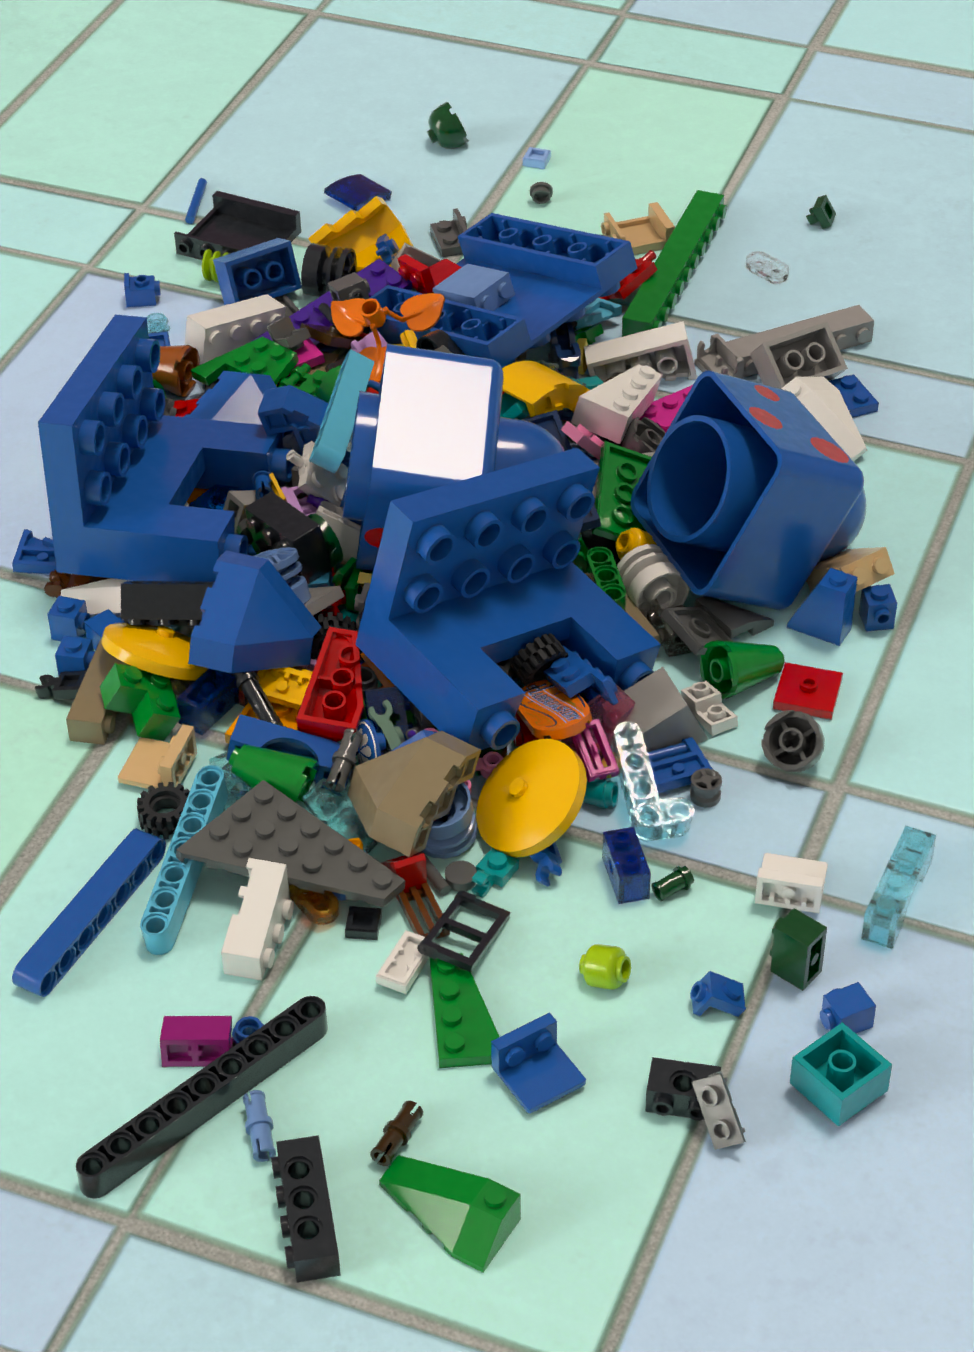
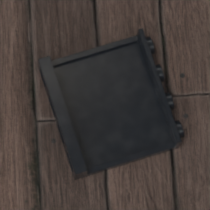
[174,191,301,260]

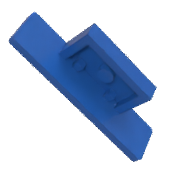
[543,646,619,706]

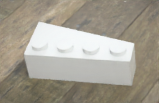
[571,364,663,444]

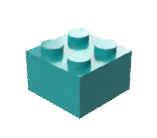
[790,1022,892,1126]

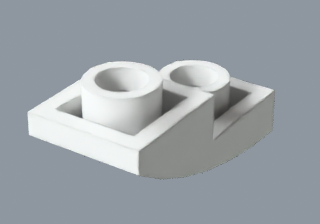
[681,681,738,736]

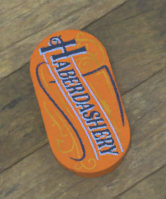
[517,680,592,740]

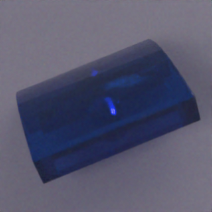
[324,174,392,211]

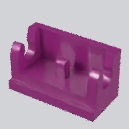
[160,1016,233,1067]

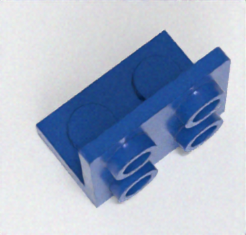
[491,1012,586,1113]

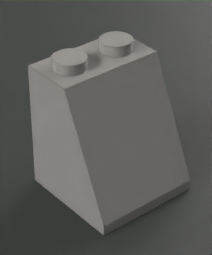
[602,667,708,757]

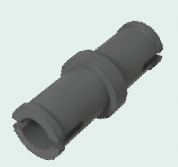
[325,729,363,792]

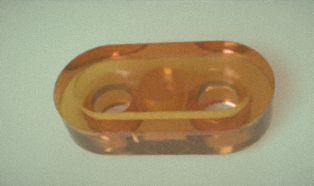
[289,885,339,925]

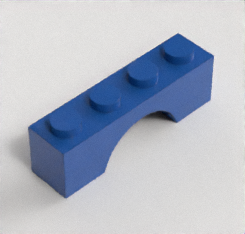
[226,714,356,794]

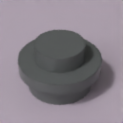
[530,182,553,204]

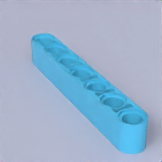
[309,349,375,474]
[140,765,228,955]

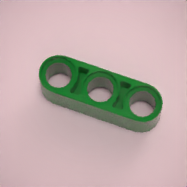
[586,547,626,612]

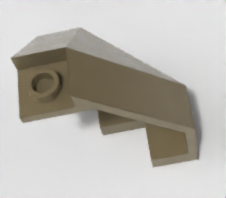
[347,730,481,857]

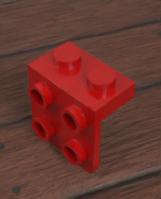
[397,254,462,294]

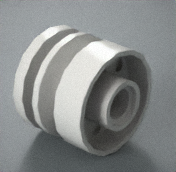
[617,544,689,621]

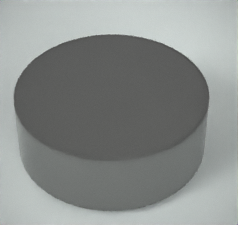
[445,861,477,892]

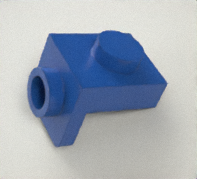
[690,971,746,1017]

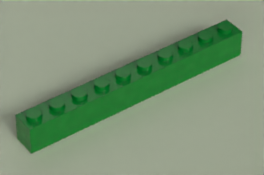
[622,190,727,337]

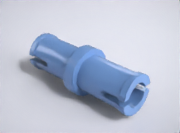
[243,1090,276,1162]

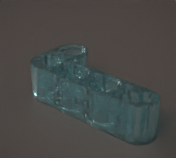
[612,721,694,842]

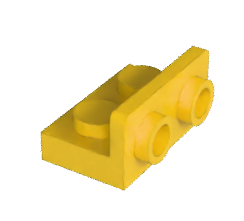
[257,667,313,710]

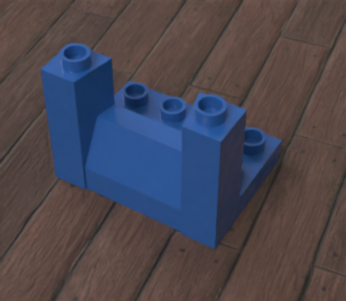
[38,314,294,582]
[355,448,661,750]

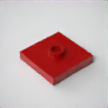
[773,662,843,720]

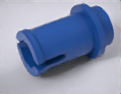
[252,470,273,499]

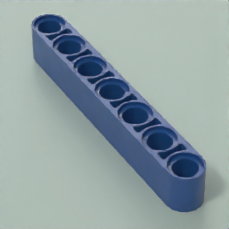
[12,828,166,997]

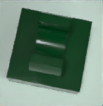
[806,195,836,229]

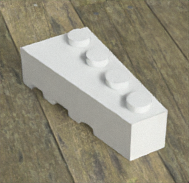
[185,294,286,365]
[584,321,697,382]

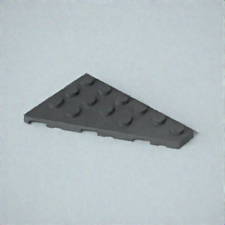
[176,780,405,907]

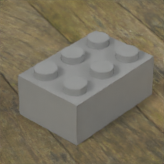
[750,322,848,389]

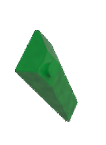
[379,1155,521,1273]

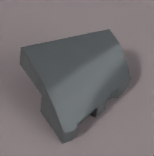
[695,596,774,638]

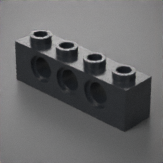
[271,1135,341,1283]

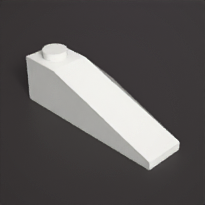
[781,377,868,461]

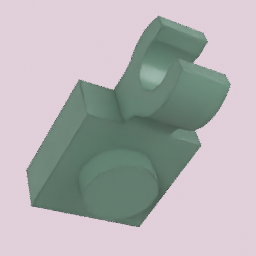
[368,700,405,753]

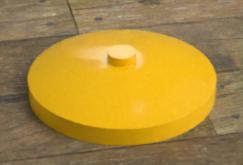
[101,623,216,680]
[476,739,587,857]

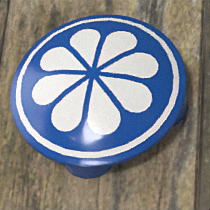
[356,719,386,765]

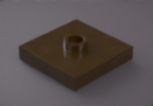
[300,323,363,349]

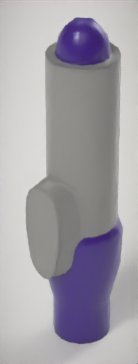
[306,494,349,520]

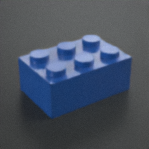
[213,238,302,305]

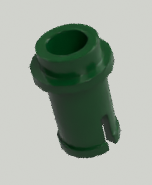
[651,866,694,901]

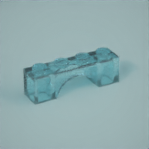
[861,826,936,949]

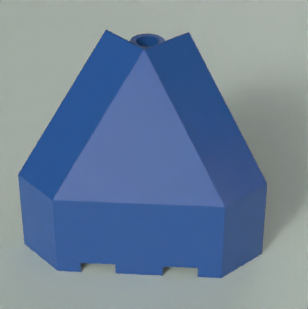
[184,371,293,438]
[257,385,354,467]
[188,550,321,673]

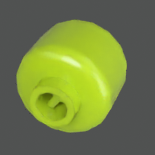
[579,944,631,990]

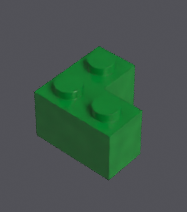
[99,663,180,741]

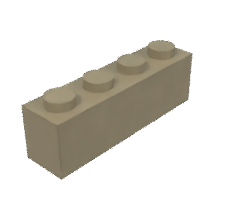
[66,639,131,745]

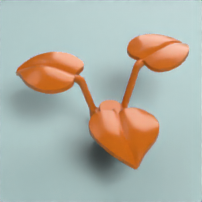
[331,293,445,383]

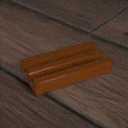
[397,883,450,939]

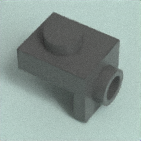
[267,316,311,351]

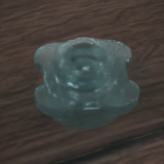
[147,313,170,334]

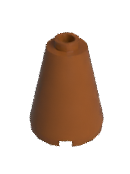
[152,345,200,397]

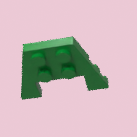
[191,336,299,386]

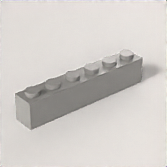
[727,305,874,378]

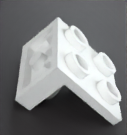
[755,853,828,913]

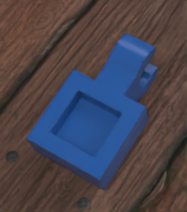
[529,842,562,887]

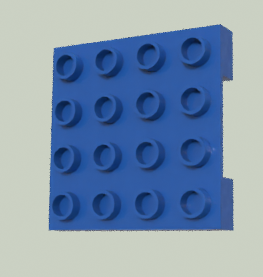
[369,213,637,368]

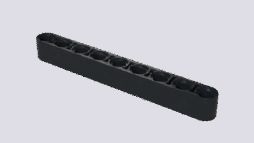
[76,996,328,1199]

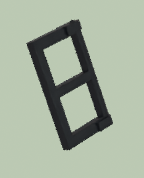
[417,891,511,972]

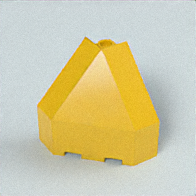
[308,196,414,272]

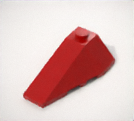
[296,627,364,742]

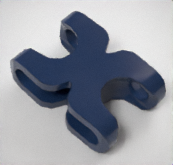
[548,322,581,380]

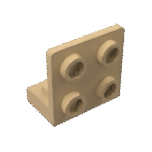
[118,724,197,789]

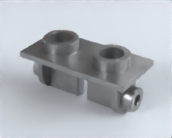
[692,1071,746,1150]

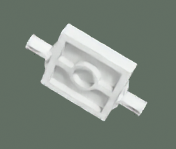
[286,441,348,509]

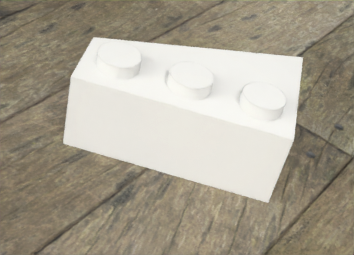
[221,858,294,981]

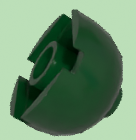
[427,102,469,149]

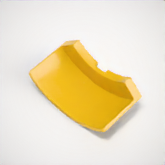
[502,361,590,417]

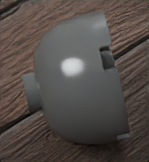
[621,417,665,453]
[761,710,825,772]

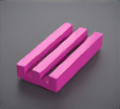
[571,719,619,782]

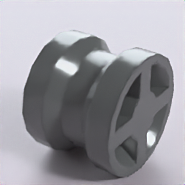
[690,768,722,808]

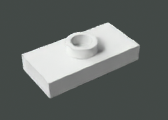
[376,930,435,994]

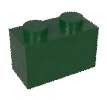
[770,908,827,991]

